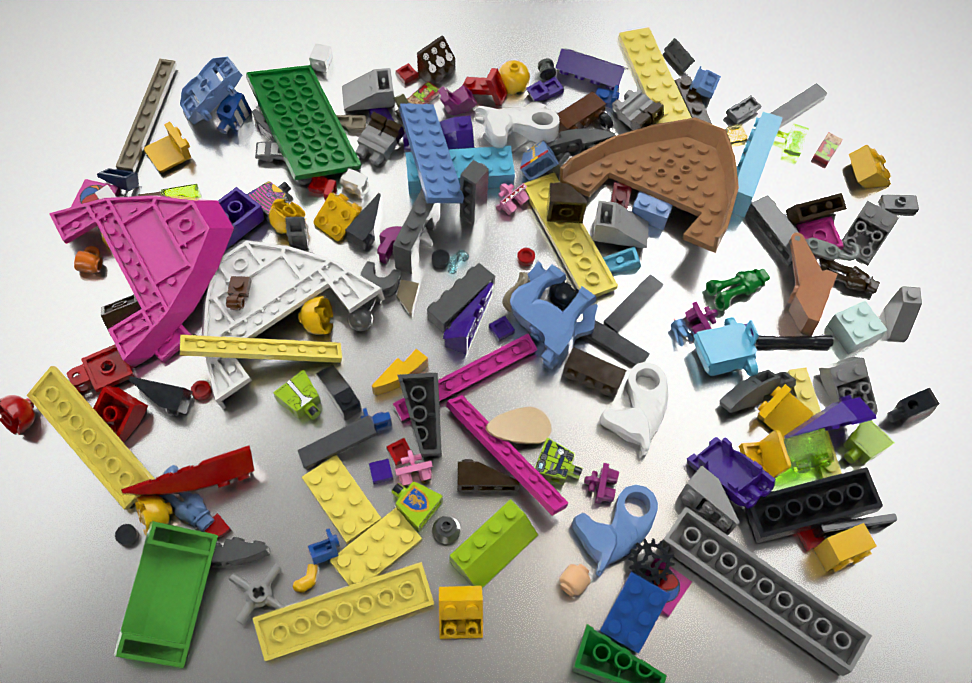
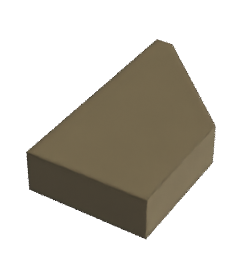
[337,115,367,133]
[397,280,419,316]

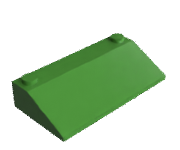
[114,521,218,668]

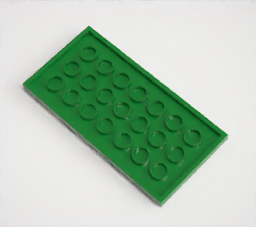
[245,65,362,181]

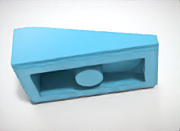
[603,246,642,274]

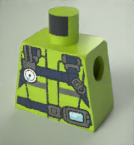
[535,438,583,485]

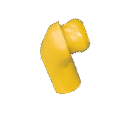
[293,564,318,593]

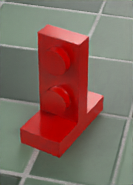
[462,68,508,106]

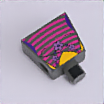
[247,181,291,223]

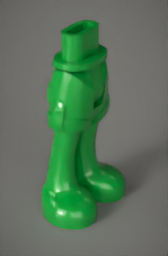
[705,268,770,311]

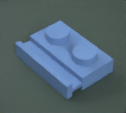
[689,66,721,99]

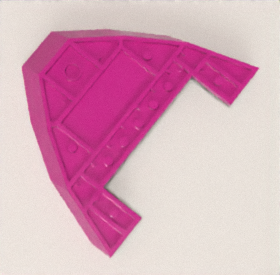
[49,196,234,367]

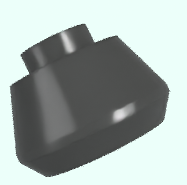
[432,516,461,544]

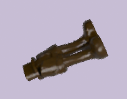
[818,258,880,294]

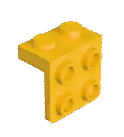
[144,121,192,173]
[313,192,363,241]
[757,384,813,442]
[738,430,791,478]

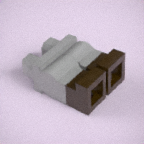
[612,89,664,130]
[355,111,405,166]

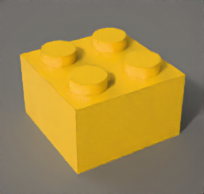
[814,523,877,572]

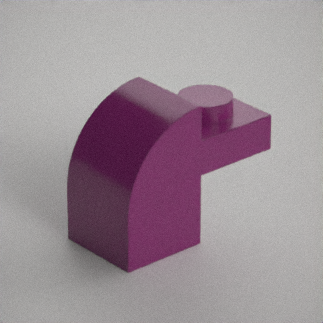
[438,85,477,115]
[377,226,402,264]

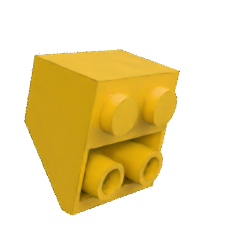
[848,144,892,188]
[439,586,483,639]

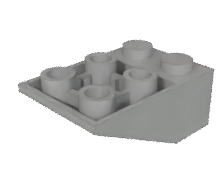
[342,68,395,111]
[593,200,649,249]
[841,200,900,264]
[818,357,879,414]
[679,466,739,535]

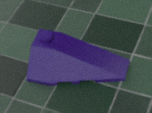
[443,282,494,355]

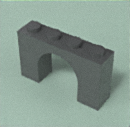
[393,189,440,274]

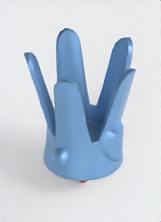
[670,318,695,346]

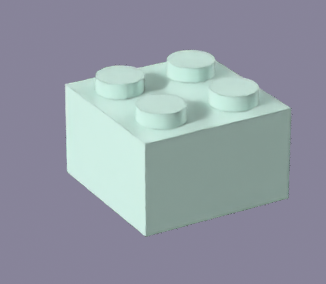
[827,300,887,354]

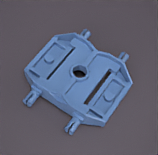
[180,56,243,124]

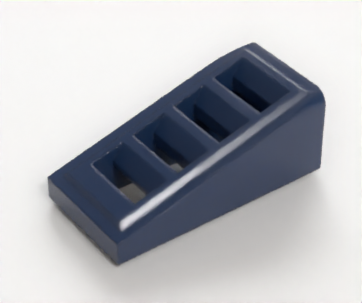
[97,168,139,191]

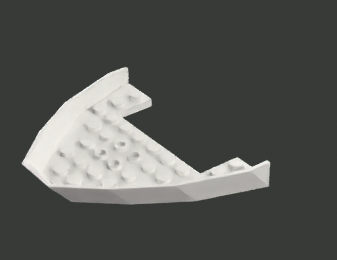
[201,239,385,409]

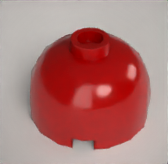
[0,394,35,435]

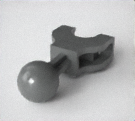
[348,261,401,331]

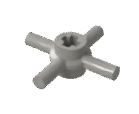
[229,564,285,625]

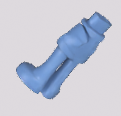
[159,465,215,532]

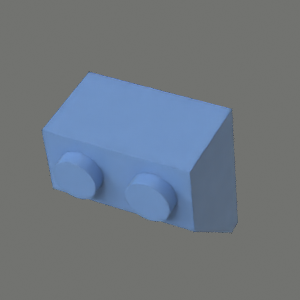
[632,191,673,230]

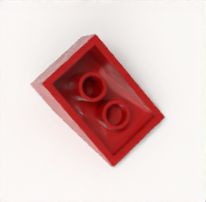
[93,387,148,443]

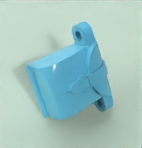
[693,317,759,376]

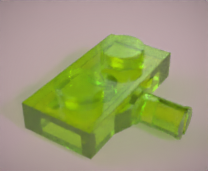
[776,123,810,157]

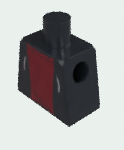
[887,387,940,425]

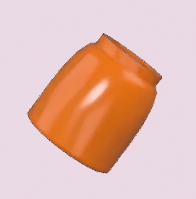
[74,246,103,273]

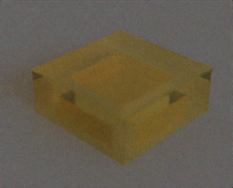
[725,124,748,144]

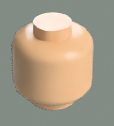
[559,564,591,597]

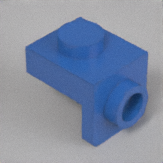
[308,528,340,565]

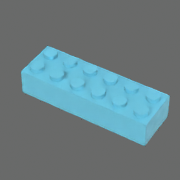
[732,111,783,217]
[405,146,515,194]

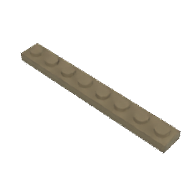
[115,58,177,172]

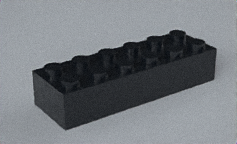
[744,467,883,543]

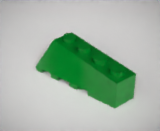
[572,624,667,683]

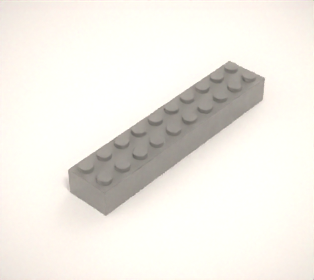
[662,507,872,676]

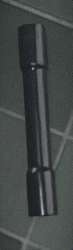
[755,335,834,347]

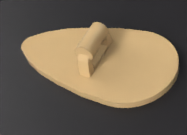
[486,407,551,444]

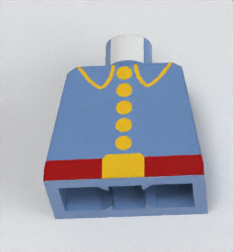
[520,141,558,181]

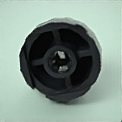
[547,281,579,311]

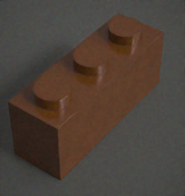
[557,91,606,133]

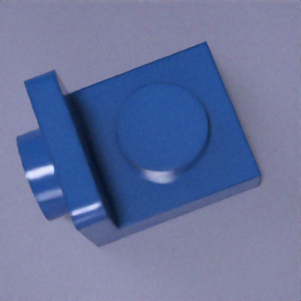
[596,85,620,109]
[360,408,392,431]

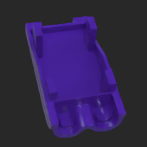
[687,437,776,509]

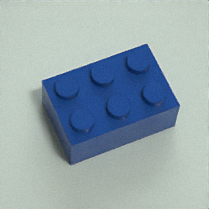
[600,571,671,654]

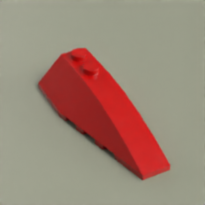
[121,445,255,496]

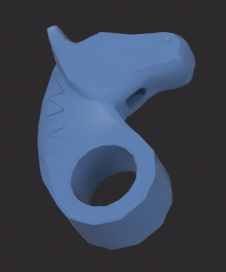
[572,484,658,577]

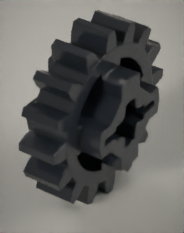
[628,538,675,585]

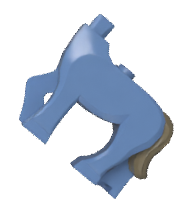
[502,261,598,370]

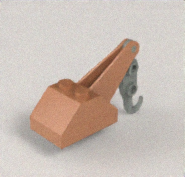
[788,232,860,336]

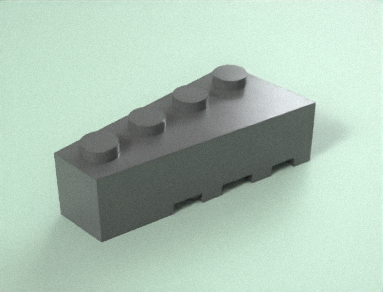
[398,373,442,457]

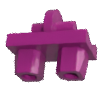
[684,301,719,334]
[584,463,619,504]

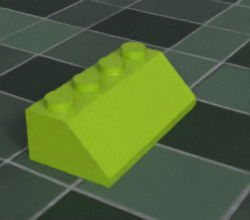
[449,499,538,589]

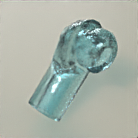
[448,250,469,274]

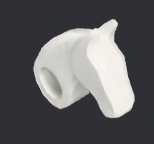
[476,106,559,148]
[600,362,669,456]

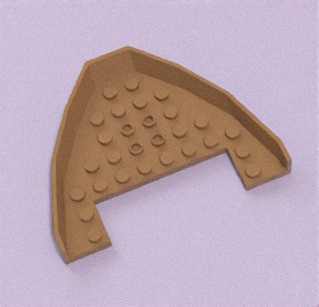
[560,117,739,254]

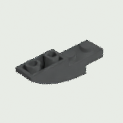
[547,129,616,156]
[719,369,796,413]
[210,537,270,567]

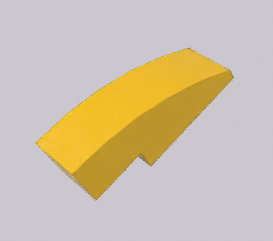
[371,349,428,395]

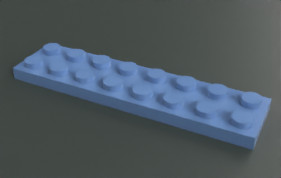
[399,103,464,203]

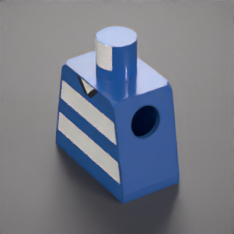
[216,91,252,134]

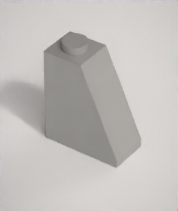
[884,285,923,341]

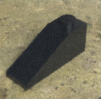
[345,192,382,250]
[316,364,362,420]
[129,376,193,416]

